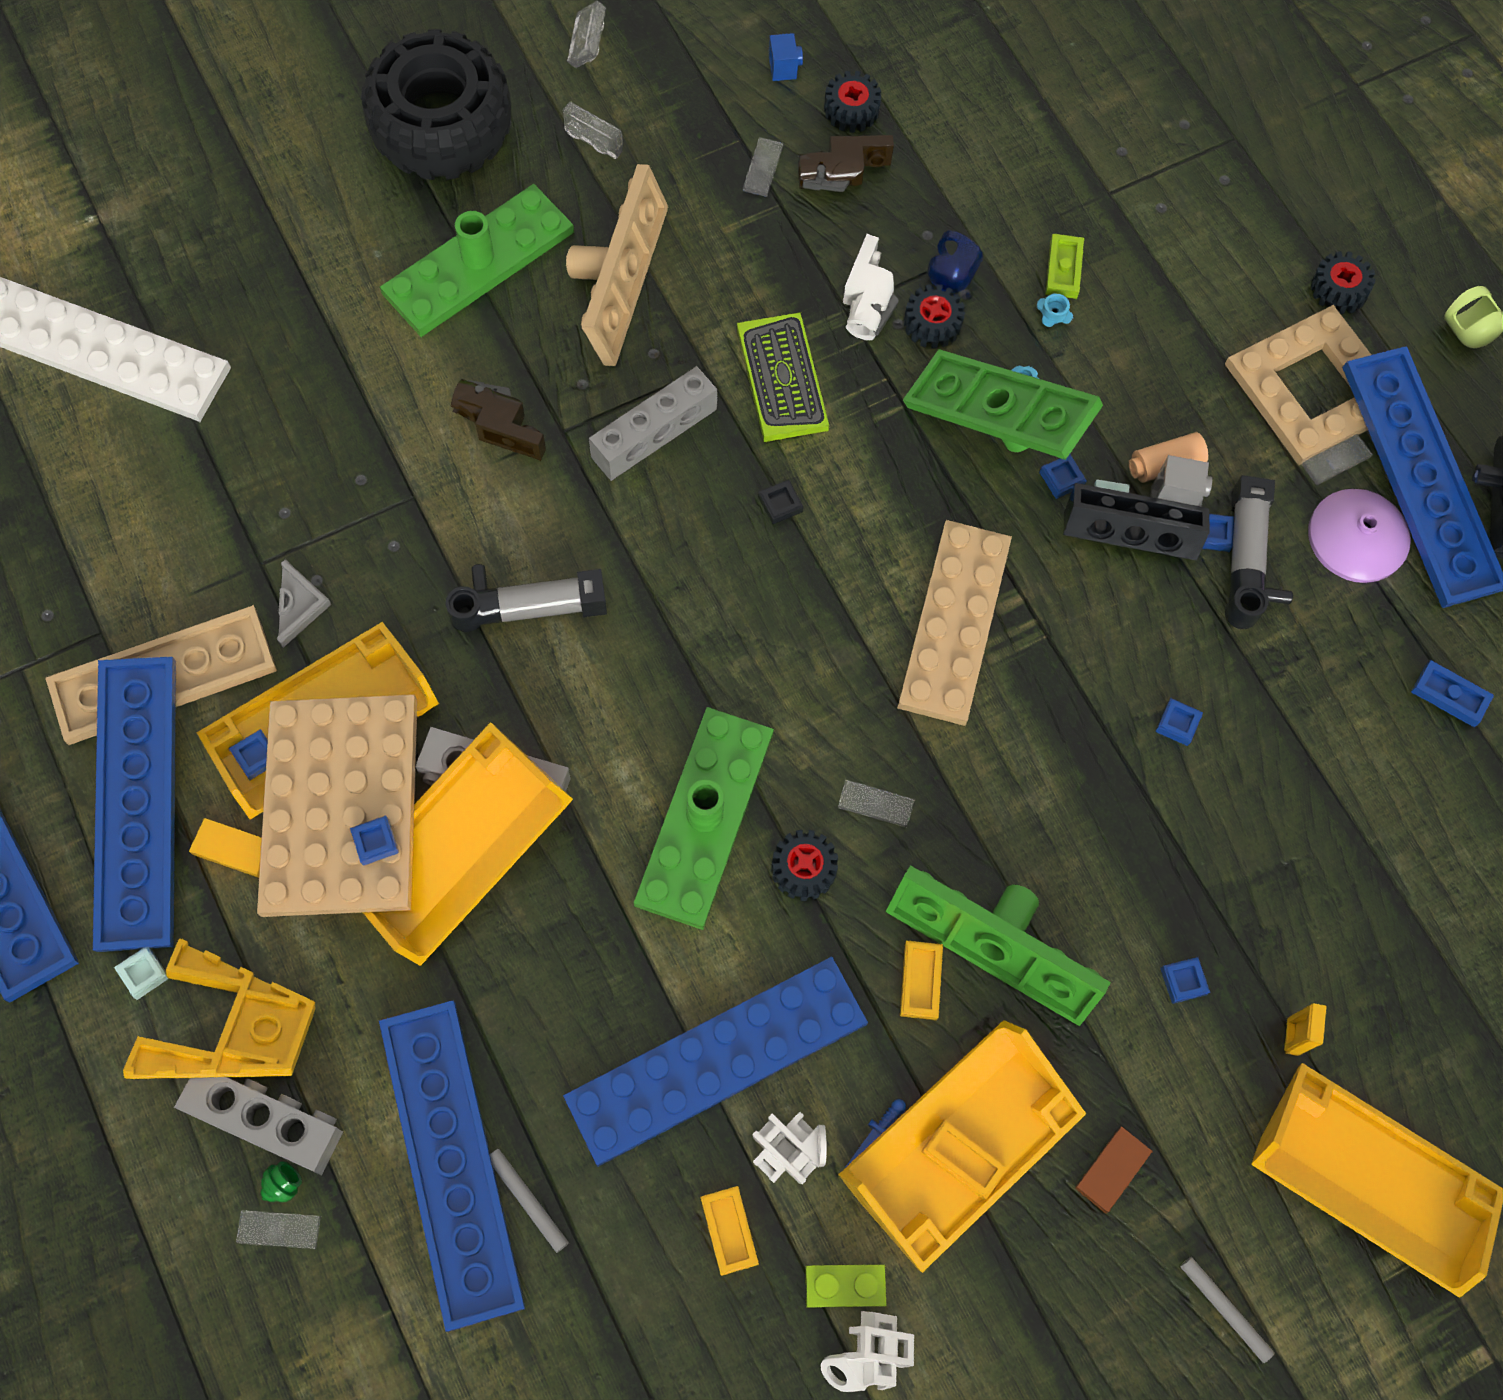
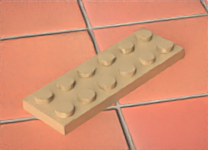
[897,520,1012,726]
[46,605,277,745]

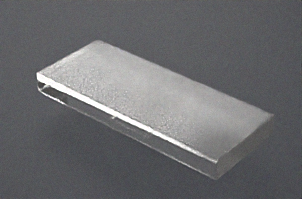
[743,137,783,197]
[1302,434,1373,485]
[838,780,915,827]
[236,1210,321,1249]

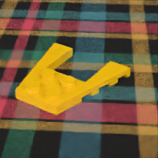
[123,939,315,1079]

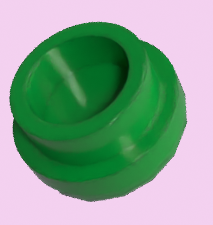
[260,1161,302,1202]

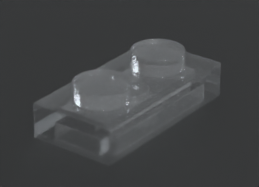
[567,0,606,68]
[563,102,623,159]

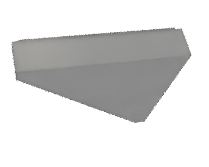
[277,559,331,648]

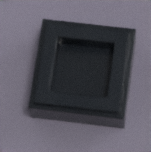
[758,479,804,524]

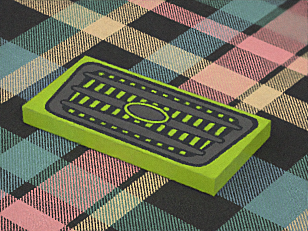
[737,313,829,442]

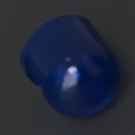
[927,230,983,293]

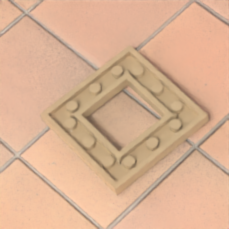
[1225,305,1371,465]

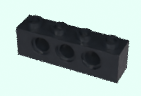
[1063,483,1210,560]

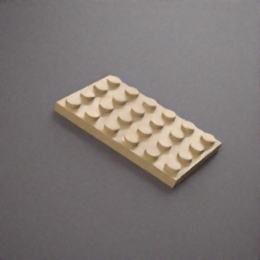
[257,695,417,917]

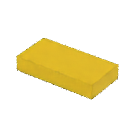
[189,818,262,878]
[900,941,943,1020]
[1284,1003,1326,1056]
[922,1119,1008,1200]
[700,1186,759,1276]

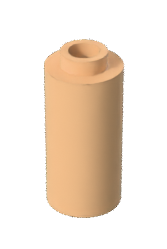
[1129,432,1208,483]

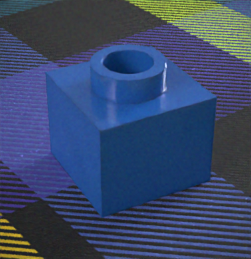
[768,33,803,81]

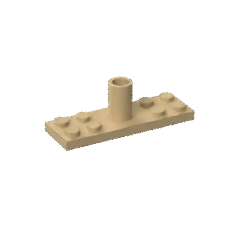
[566,164,668,366]

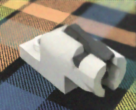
[843,234,898,340]

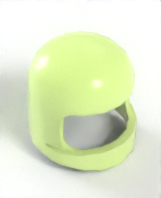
[1444,286,1503,349]

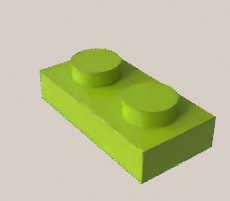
[1045,234,1084,299]
[805,1265,886,1308]

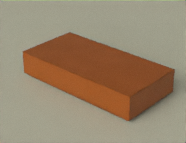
[1075,1126,1153,1214]

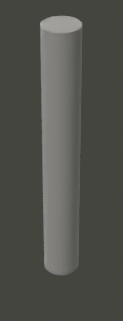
[490,1149,569,1253]
[1180,1256,1275,1363]

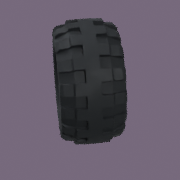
[361,29,511,180]

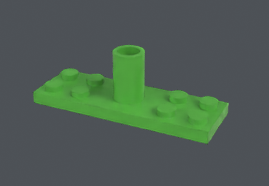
[380,184,574,337]
[903,349,1103,460]
[634,707,774,930]
[886,865,1111,1026]

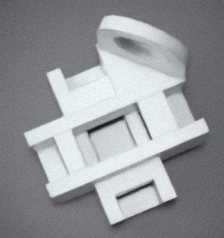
[752,1112,826,1184]
[821,1311,914,1392]

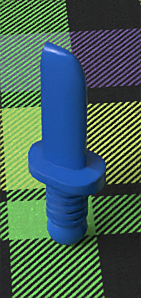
[844,1099,906,1169]

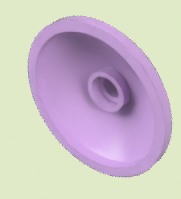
[1308,489,1411,583]

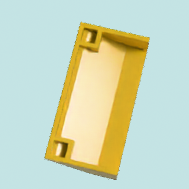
[196,622,439,820]
[362,722,573,966]
[838,1020,1086,1273]
[1251,1063,1503,1298]

